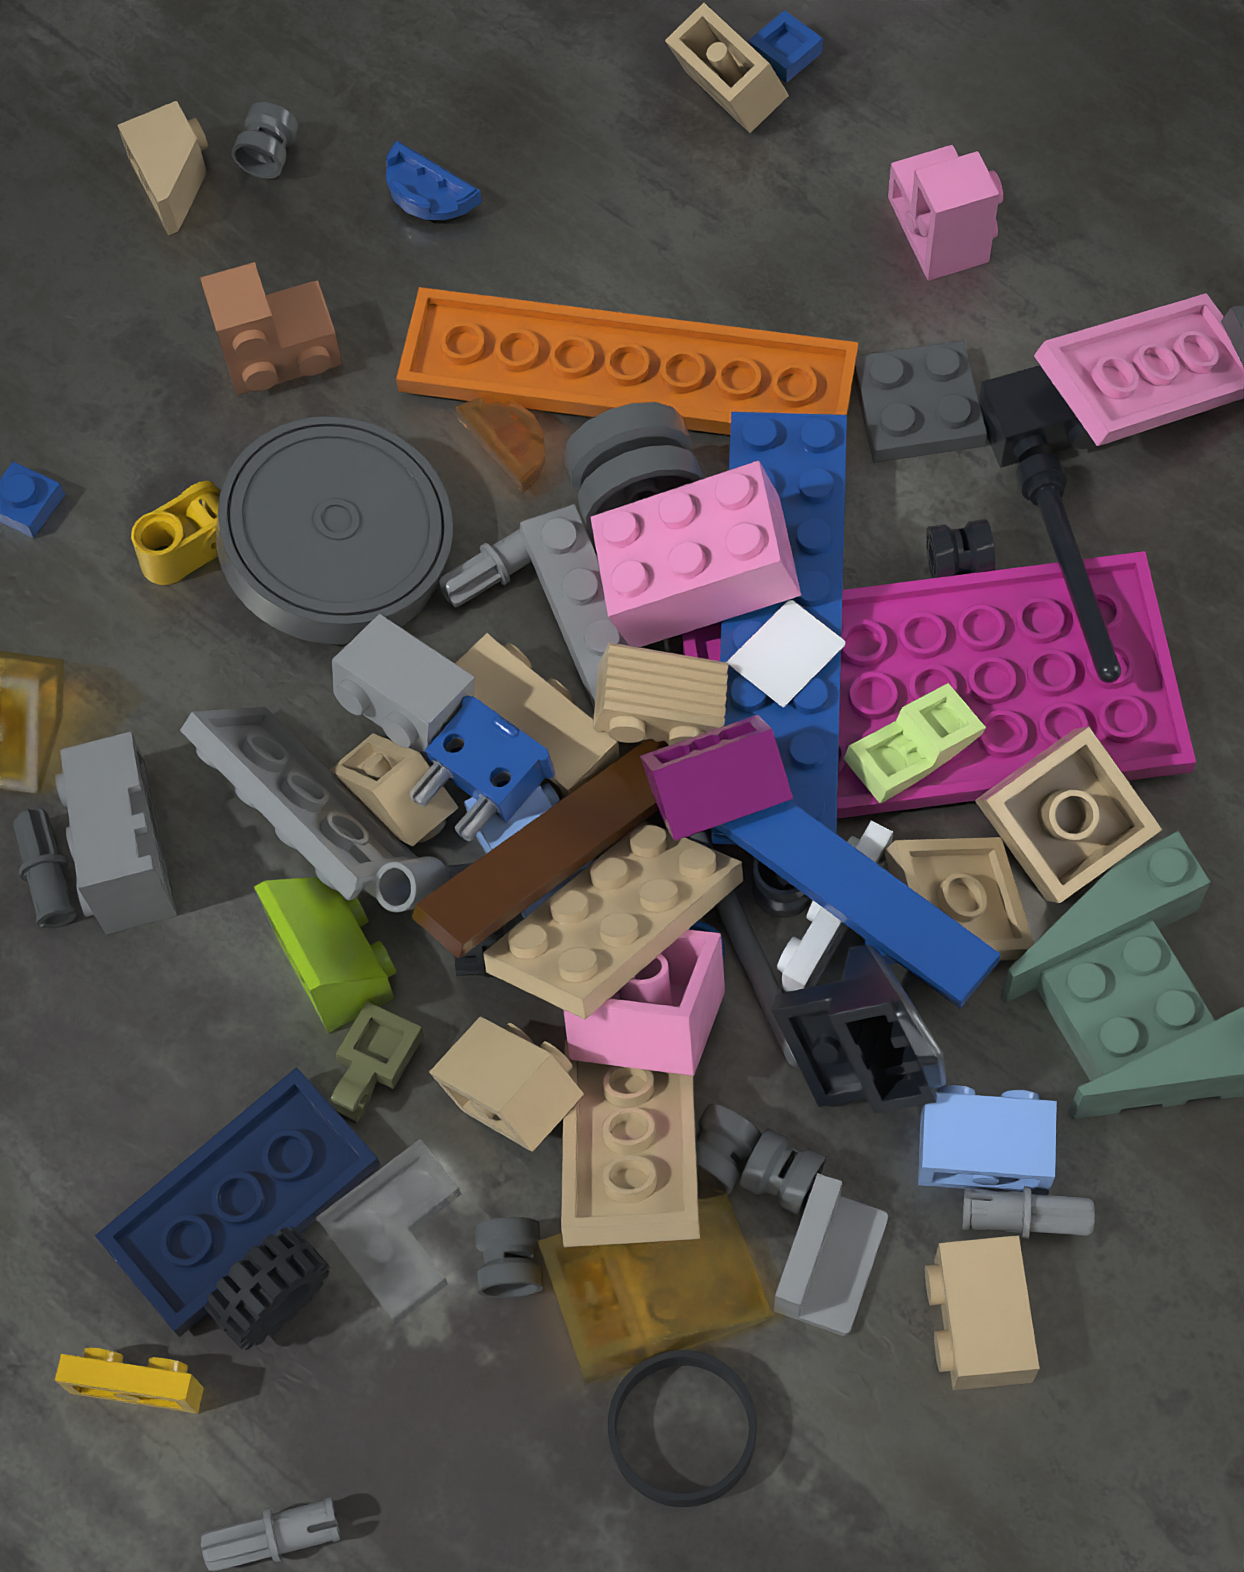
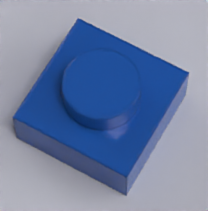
[748,10,823,83]
[0,461,65,538]

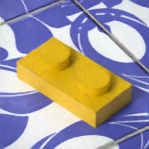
[55,1347,204,1414]

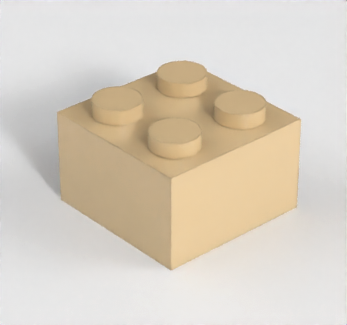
[975,727,1162,903]

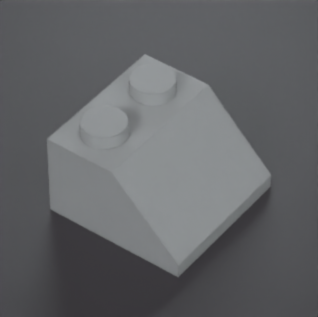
[332,614,475,759]

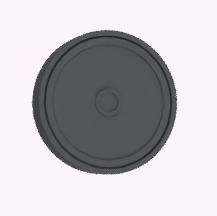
[216,416,453,644]

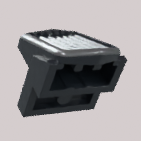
[772,944,947,1113]

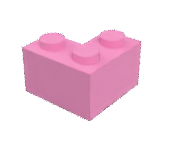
[888,144,1003,281]

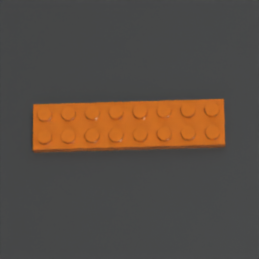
[396,287,859,435]

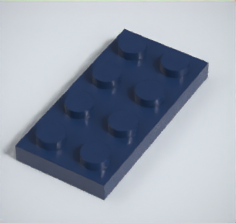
[95,1067,381,1337]

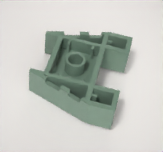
[1001,831,1244,1119]

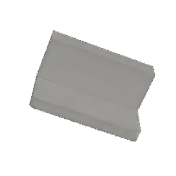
[774,1173,888,1336]

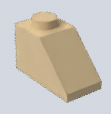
[117,101,209,236]
[329,733,459,846]

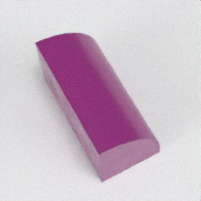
[640,715,793,841]

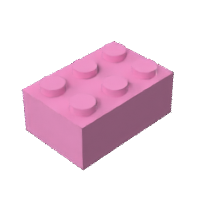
[590,461,801,647]

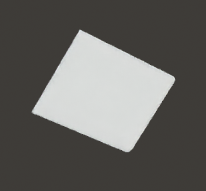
[727,600,845,708]

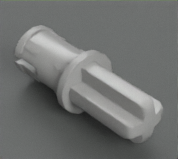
[438,529,532,607]
[963,1186,1095,1239]
[201,1497,341,1571]

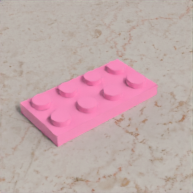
[1034,293,1244,446]

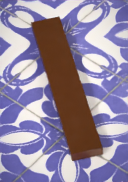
[412,739,669,959]

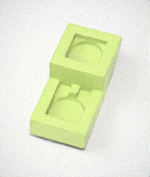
[844,683,986,804]

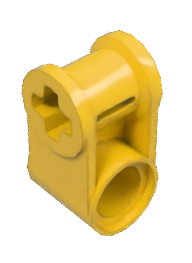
[131,481,221,585]

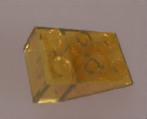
[538,1194,773,1385]

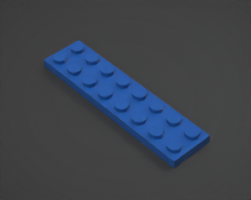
[712,412,847,844]

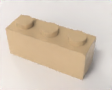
[455,633,620,801]

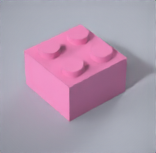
[563,930,725,1076]

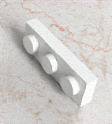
[777,821,893,993]

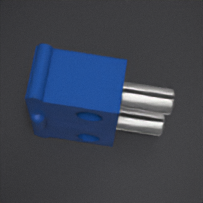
[409,696,555,841]

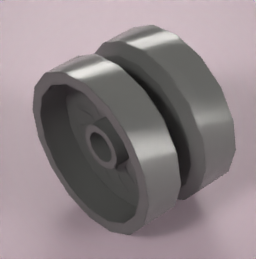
[563,402,705,536]

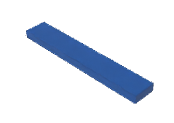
[715,800,1001,1009]

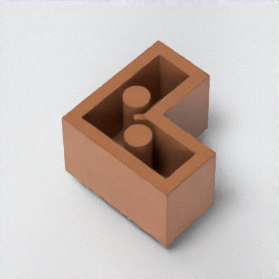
[200,262,343,395]

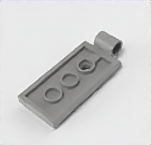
[180,707,449,912]

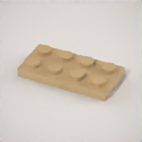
[483,821,743,1020]
[561,1040,700,1247]

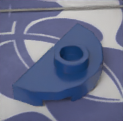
[386,140,482,220]

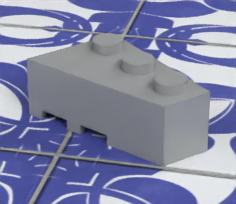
[55,732,178,935]

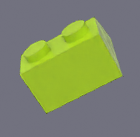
[254,877,397,1034]

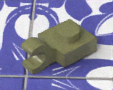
[331,1001,424,1124]

